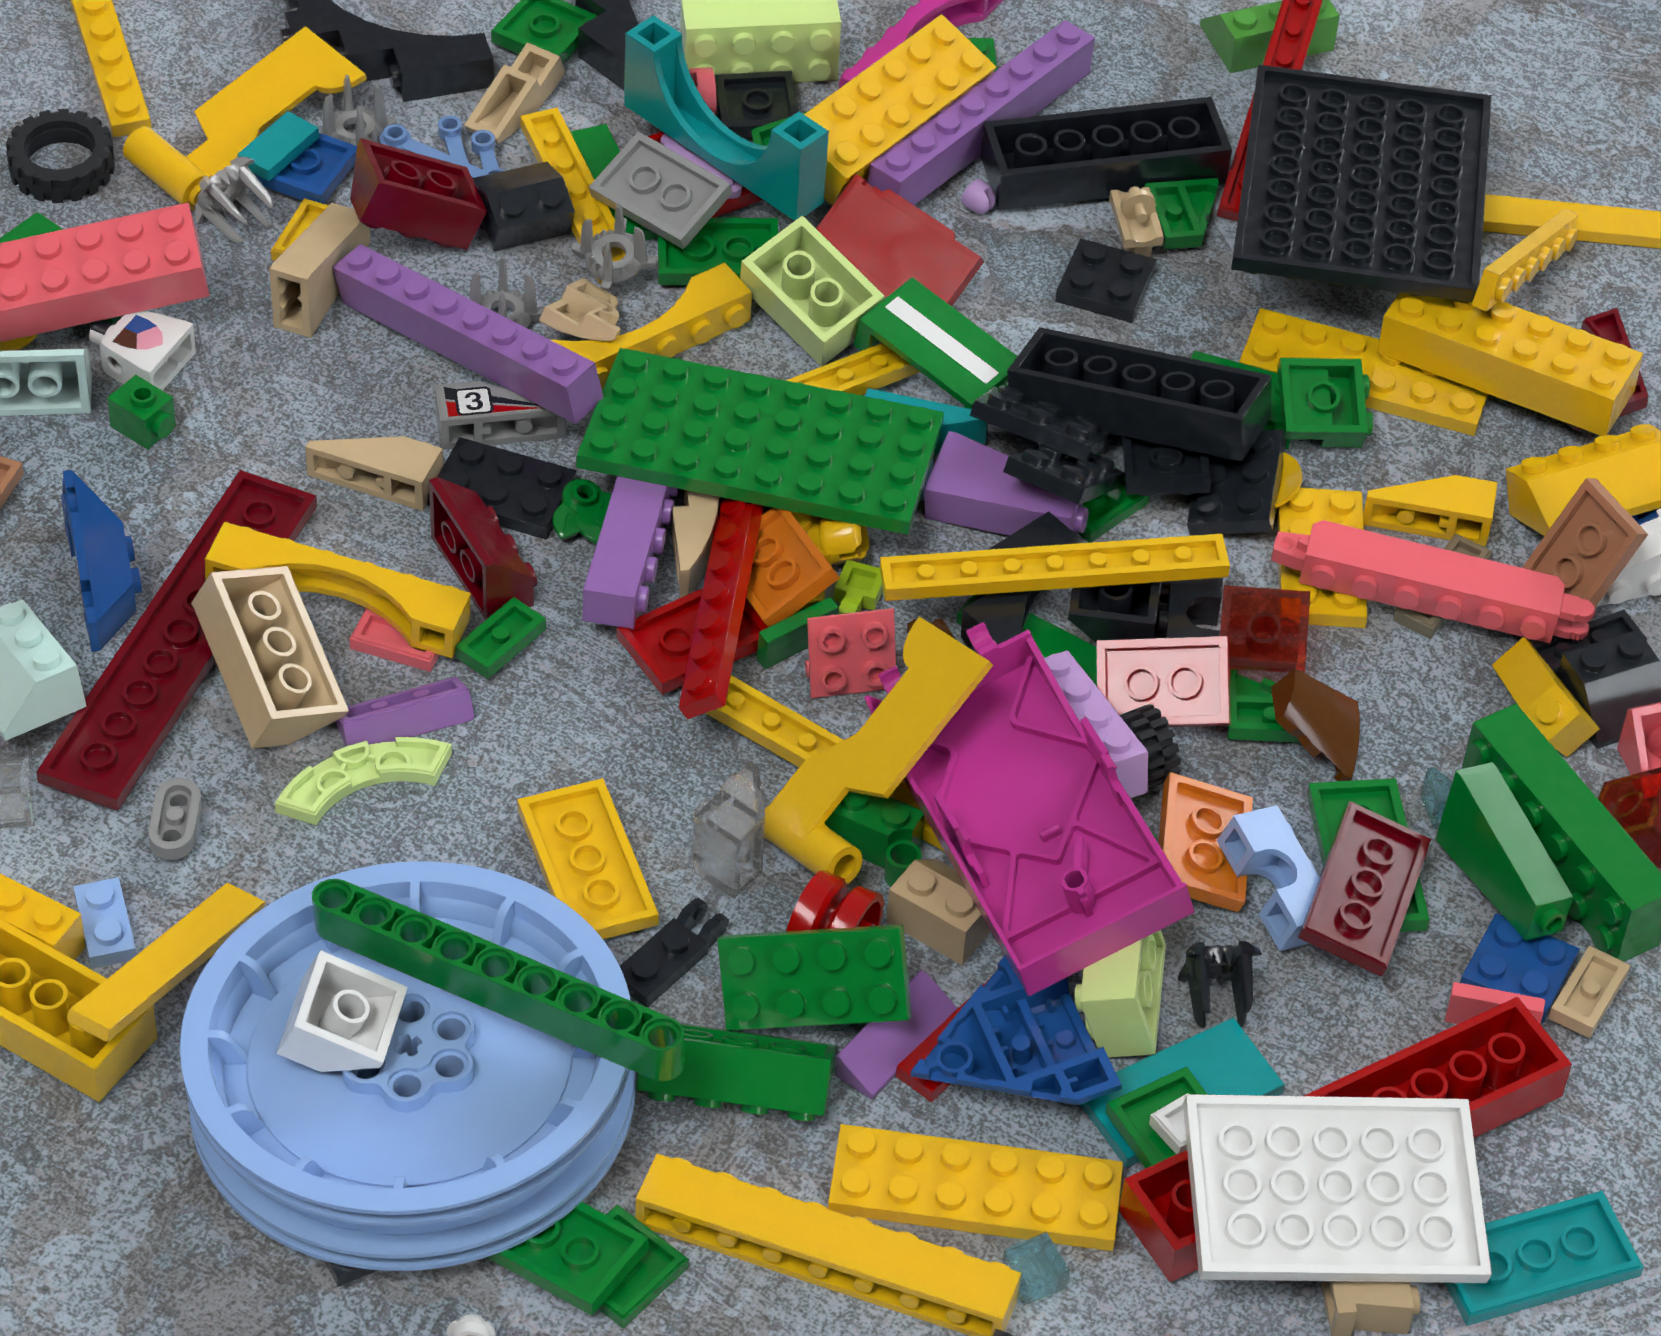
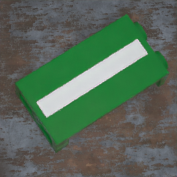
[854,277,1017,409]

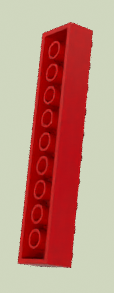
[1119,996,1572,1282]

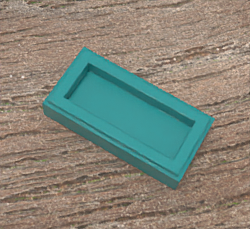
[237,111,319,181]

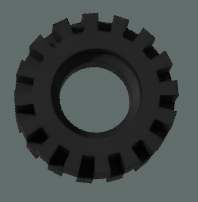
[1119,704,1181,789]

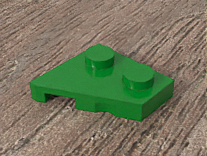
[1144,178,1219,249]
[1226,664,1300,742]

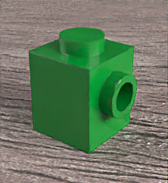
[107,374,176,450]

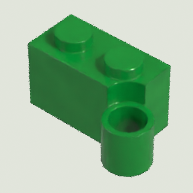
[824,791,925,887]

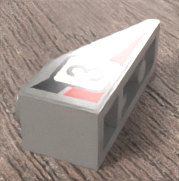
[435,381,566,450]

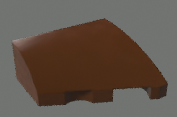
[1271,669,1360,781]

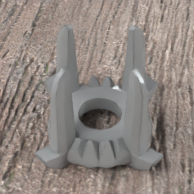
[319,75,397,146]
[195,157,274,244]
[571,203,657,290]
[469,256,546,328]

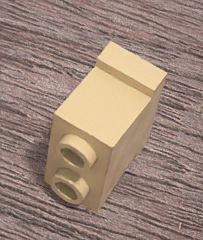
[1320,1281,1420,1336]

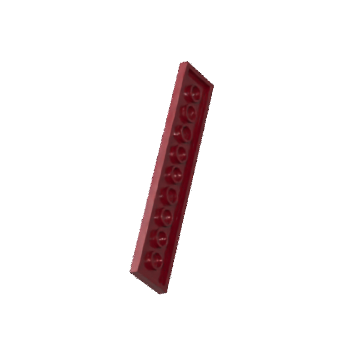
[36,470,317,811]

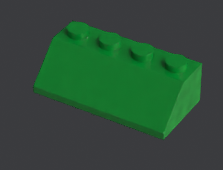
[636,1023,837,1121]

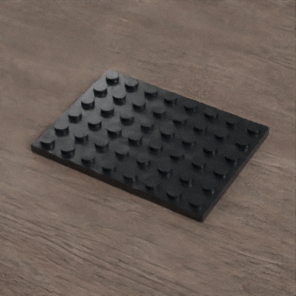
[1231,65,1492,302]

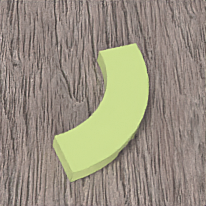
[275,737,452,826]

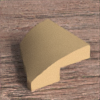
[539,278,620,341]

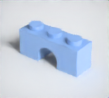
[1217,805,1319,951]

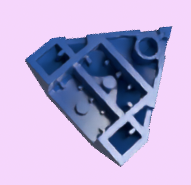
[61,470,142,652]
[910,955,1122,1105]

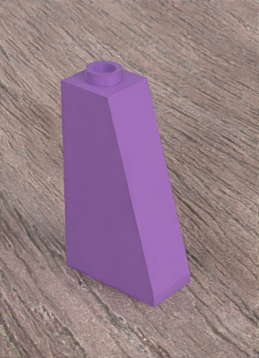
[924,431,1088,536]

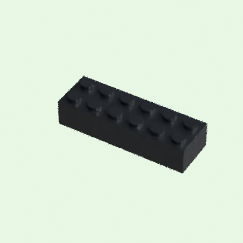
[980,96,1232,210]
[1007,327,1272,462]

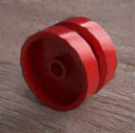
[786,870,884,932]

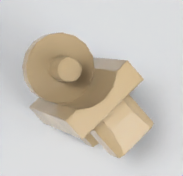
[1109,187,1164,257]

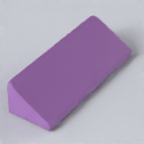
[335,676,474,746]
[835,970,957,1100]

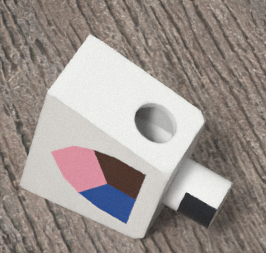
[89,310,196,391]

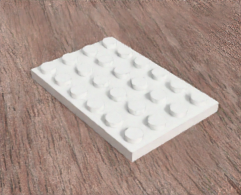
[1183,1094,1491,1283]

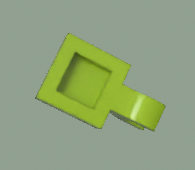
[833,560,883,614]

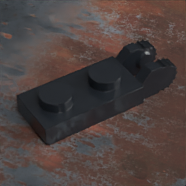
[620,898,729,1007]

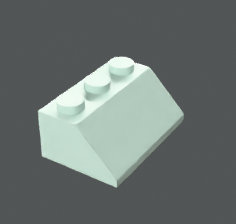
[0,348,92,416]
[0,599,87,741]

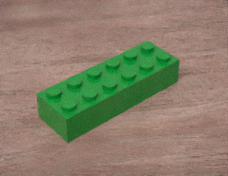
[1462,703,1661,962]

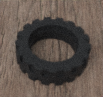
[6,109,115,203]

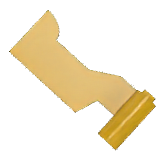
[123,26,367,210]
[759,616,993,884]

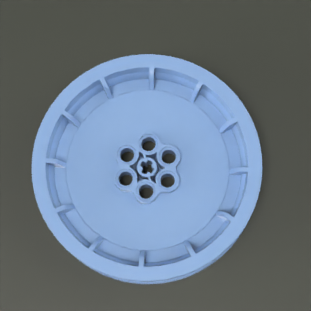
[180,861,636,1271]

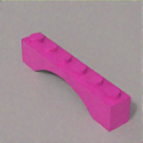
[839,0,1003,88]

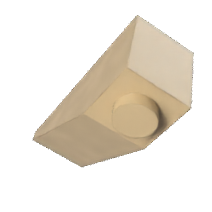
[305,436,443,511]

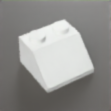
[276,950,408,1072]

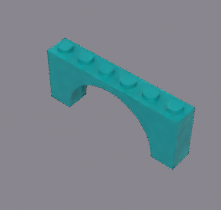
[624,15,829,221]

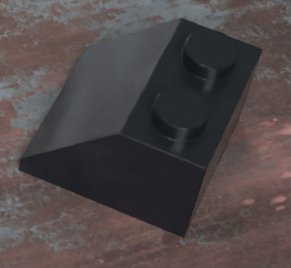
[472,161,575,251]
[1068,582,1160,643]
[1557,630,1661,749]

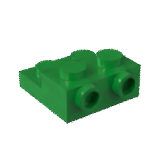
[1277,358,1373,448]

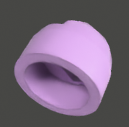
[961,178,996,214]

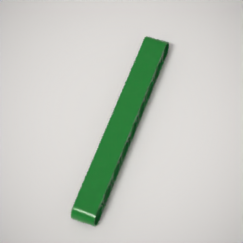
[312,879,685,1081]

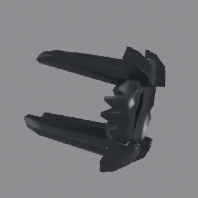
[1178,941,1262,1028]

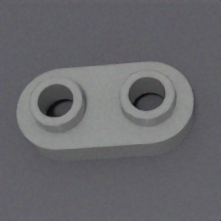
[148,778,202,860]

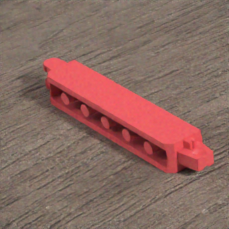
[1271,520,1596,643]

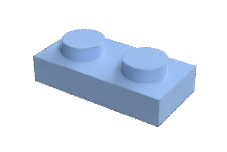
[73,877,136,969]

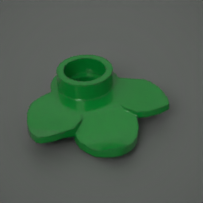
[553,479,612,545]

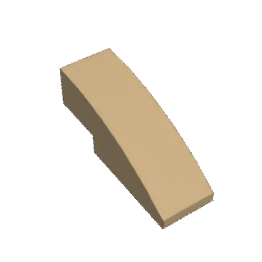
[464,42,565,144]
[671,490,720,598]

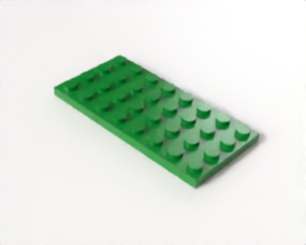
[576,348,944,535]

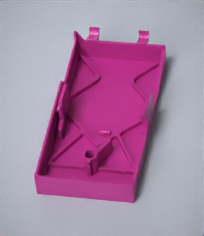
[864,622,1195,997]

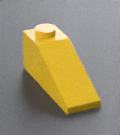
[1363,475,1498,547]
[1492,637,1600,757]

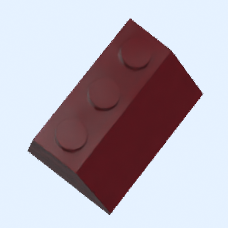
[350,138,487,250]
[429,477,538,620]

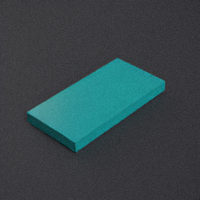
[1080,1017,1285,1168]
[1444,1190,1644,1326]

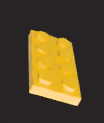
[1277,488,1367,628]
[517,778,659,939]

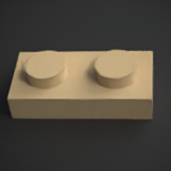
[1548,946,1631,1039]

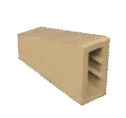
[269,203,370,338]

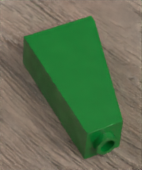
[1435,762,1573,941]

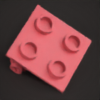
[805,608,896,698]

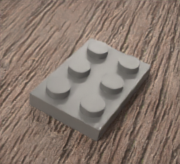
[589,131,733,249]

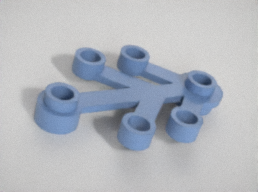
[379,115,506,178]

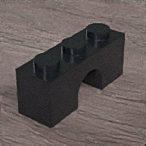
[1157,578,1223,638]

